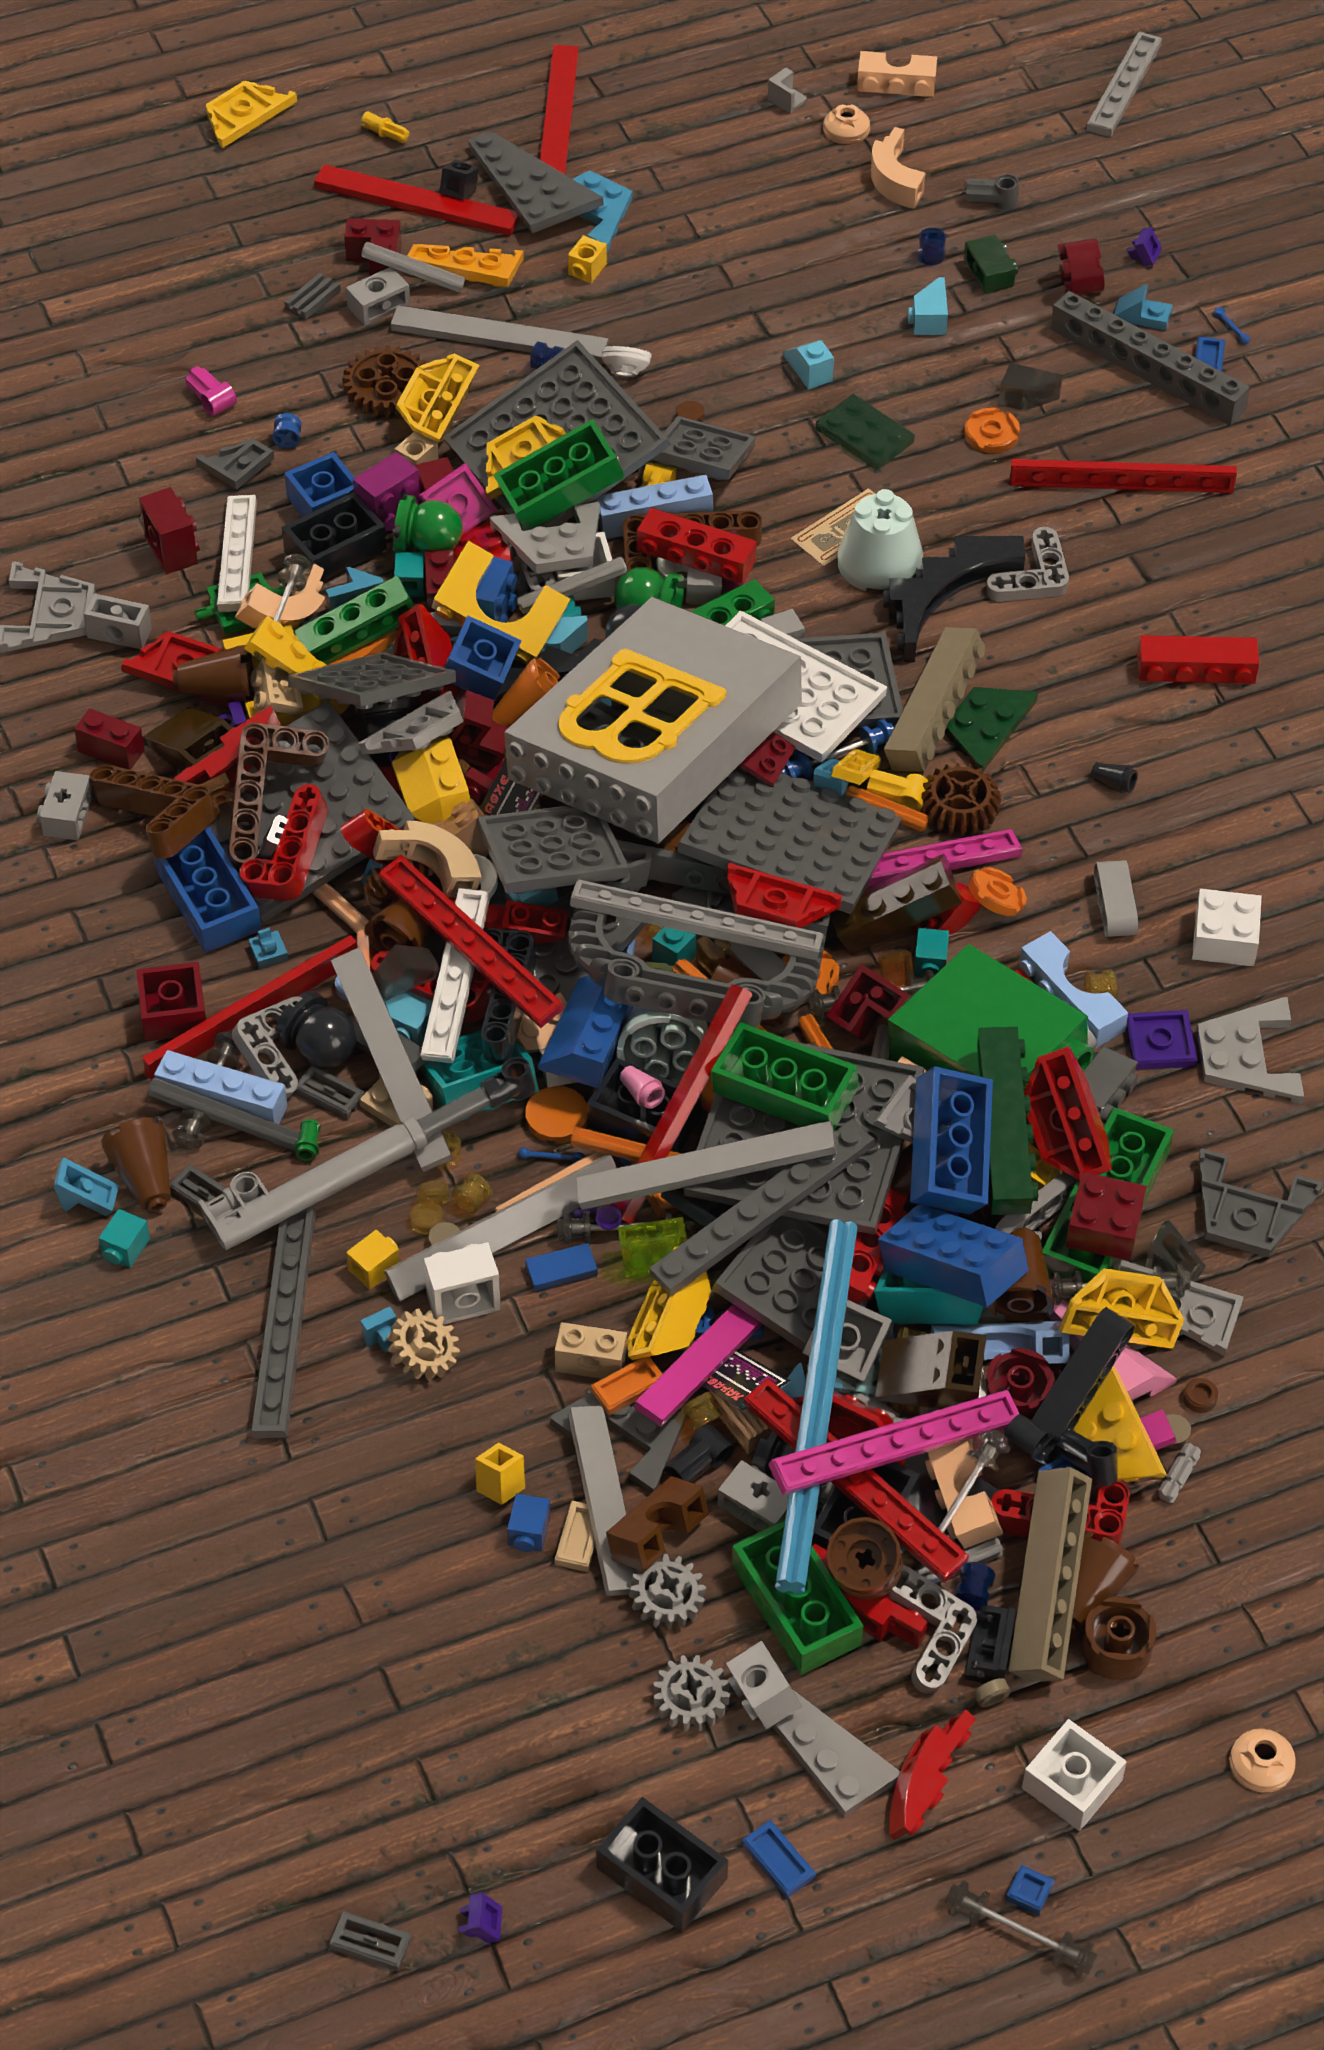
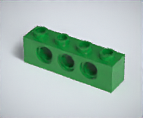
[294,575,414,665]
[690,579,775,626]

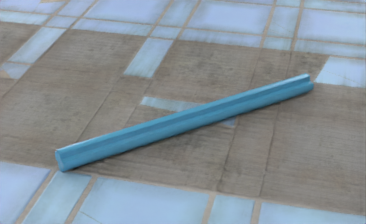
[775,1219,858,1594]

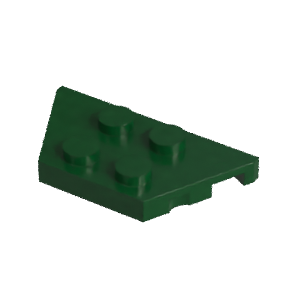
[945,687,1038,772]

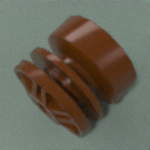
[827,1517,903,1600]

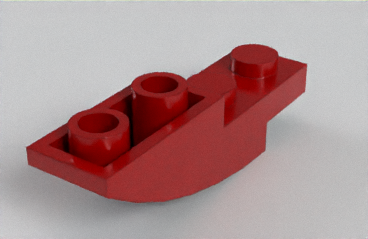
[174,706,281,794]
[448,897,568,944]
[813,1543,928,1648]
[889,1709,976,1840]

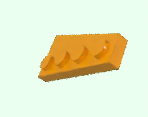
[407,244,524,288]

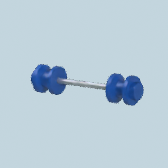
[782,719,894,780]

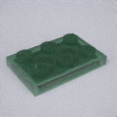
[815,394,915,470]

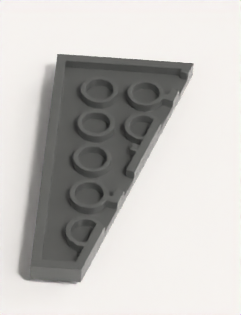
[468,131,604,233]

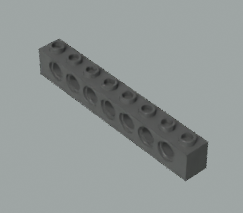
[1051,291,1250,426]

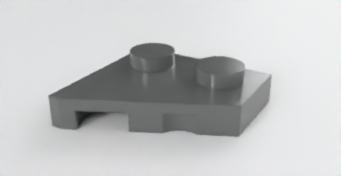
[196,438,274,490]

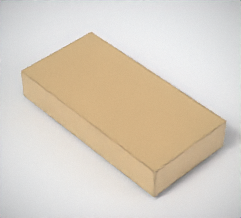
[555,1501,596,1572]

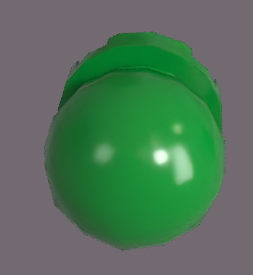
[393,494,463,553]
[614,567,684,609]

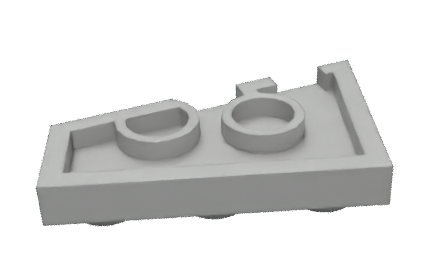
[872,1075,916,1144]

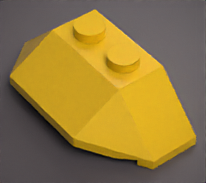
[395,353,479,443]
[392,735,470,824]
[627,1246,711,1360]
[1059,1268,1185,1349]

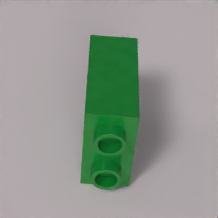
[888,944,1094,1117]

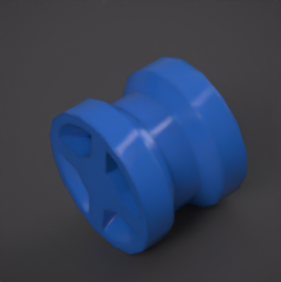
[272,413,302,449]

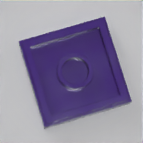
[1126,1010,1197,1070]

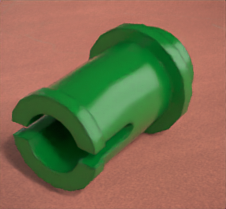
[294,1119,321,1161]

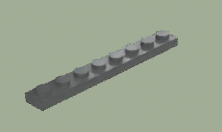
[649,1119,875,1296]
[252,1206,316,1438]

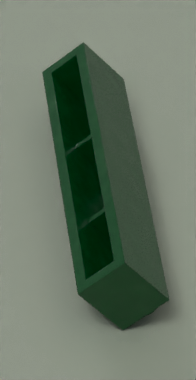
[977,1027,1038,1215]

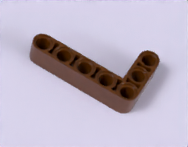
[623,510,762,571]
[227,723,329,873]
[89,765,216,859]

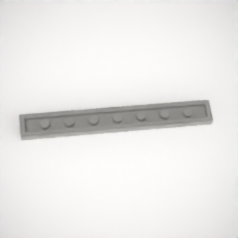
[391,305,609,364]
[570,880,823,960]
[331,947,453,1172]
[577,1121,837,1210]
[384,1155,617,1301]

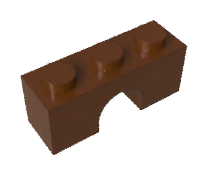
[606,1476,709,1572]

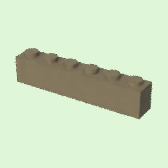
[884,627,985,772]
[1009,1467,1092,1682]

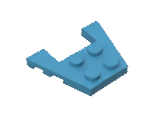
[573,170,632,252]

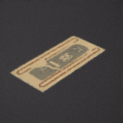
[791,488,875,566]

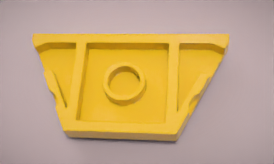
[206,81,297,148]
[486,415,566,500]
[1073,1367,1167,1482]

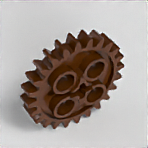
[342,345,427,417]

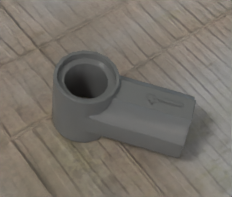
[966,174,1019,210]

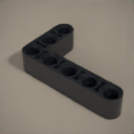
[445,928,536,1064]
[1003,1307,1136,1465]

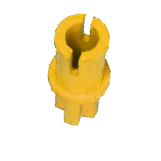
[361,111,410,143]

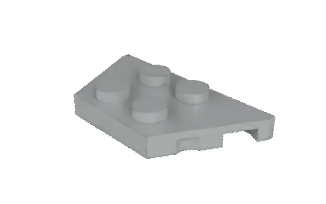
[358,691,463,754]

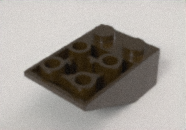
[143,707,233,773]
[875,1331,987,1409]

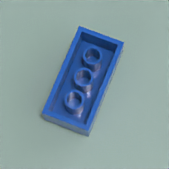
[153,826,261,953]
[910,1066,993,1215]
[878,1204,1029,1307]

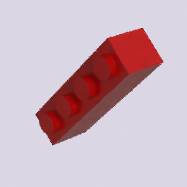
[1137,635,1259,684]

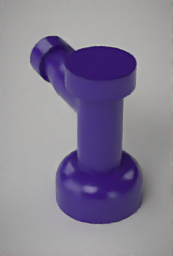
[573,1203,622,1230]

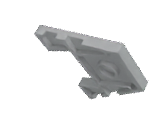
[490,502,600,574]
[0,562,96,653]
[1196,997,1304,1104]

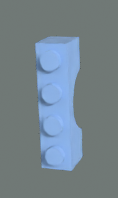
[596,475,713,539]
[1019,931,1128,1048]
[154,1050,288,1124]
[931,1321,1069,1364]

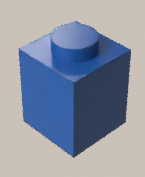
[508,1493,550,1552]

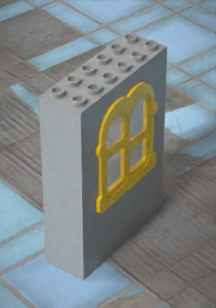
[504,597,802,844]

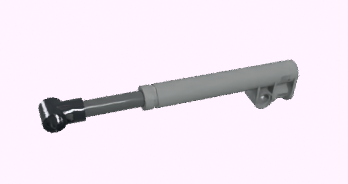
[197,1057,536,1251]

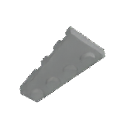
[1112,1258,1244,1357]
[772,1689,900,1818]

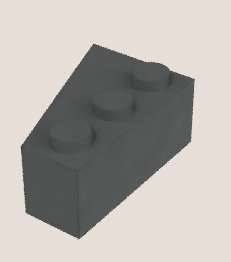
[1083,1047,1138,1126]

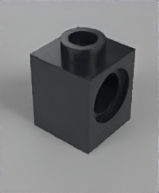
[439,160,479,200]

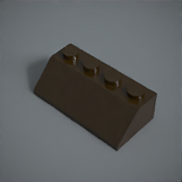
[830,853,963,955]

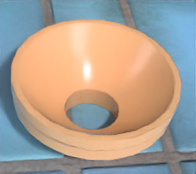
[823,105,870,145]
[1229,1729,1295,1793]

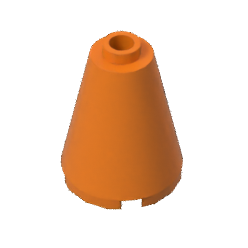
[492,658,560,727]

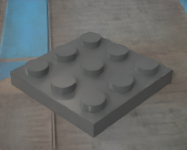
[651,416,756,480]

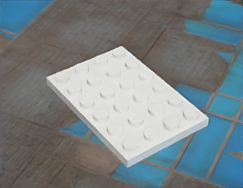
[725,611,887,763]

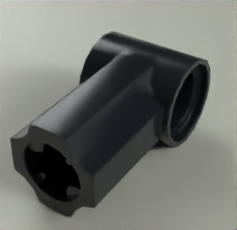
[665,1423,735,1483]
[1055,1429,1118,1487]

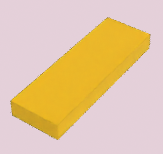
[831,749,882,785]

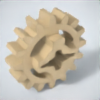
[387,1309,460,1381]

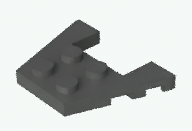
[1198,1148,1324,1257]
[550,1393,691,1494]

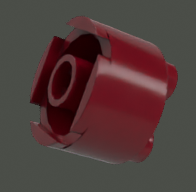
[1058,238,1105,296]
[986,1348,1055,1420]

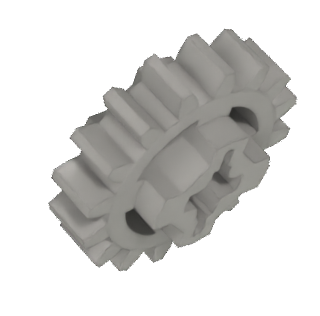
[629,1554,706,1630]
[653,1655,730,1732]

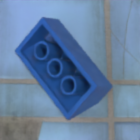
[538,975,634,1089]

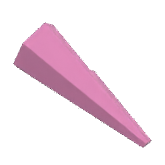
[1046,1293,1177,1401]

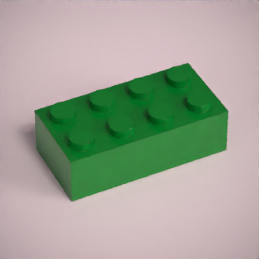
[493,419,625,531]
[711,1022,859,1131]
[732,1520,864,1675]

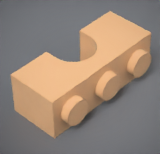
[857,51,937,97]
[925,1439,1003,1549]

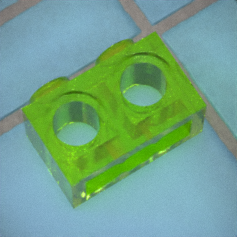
[618,1217,687,1278]

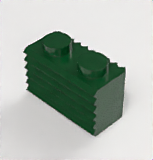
[964,234,1018,294]

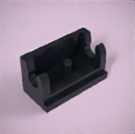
[965,1605,1016,1683]

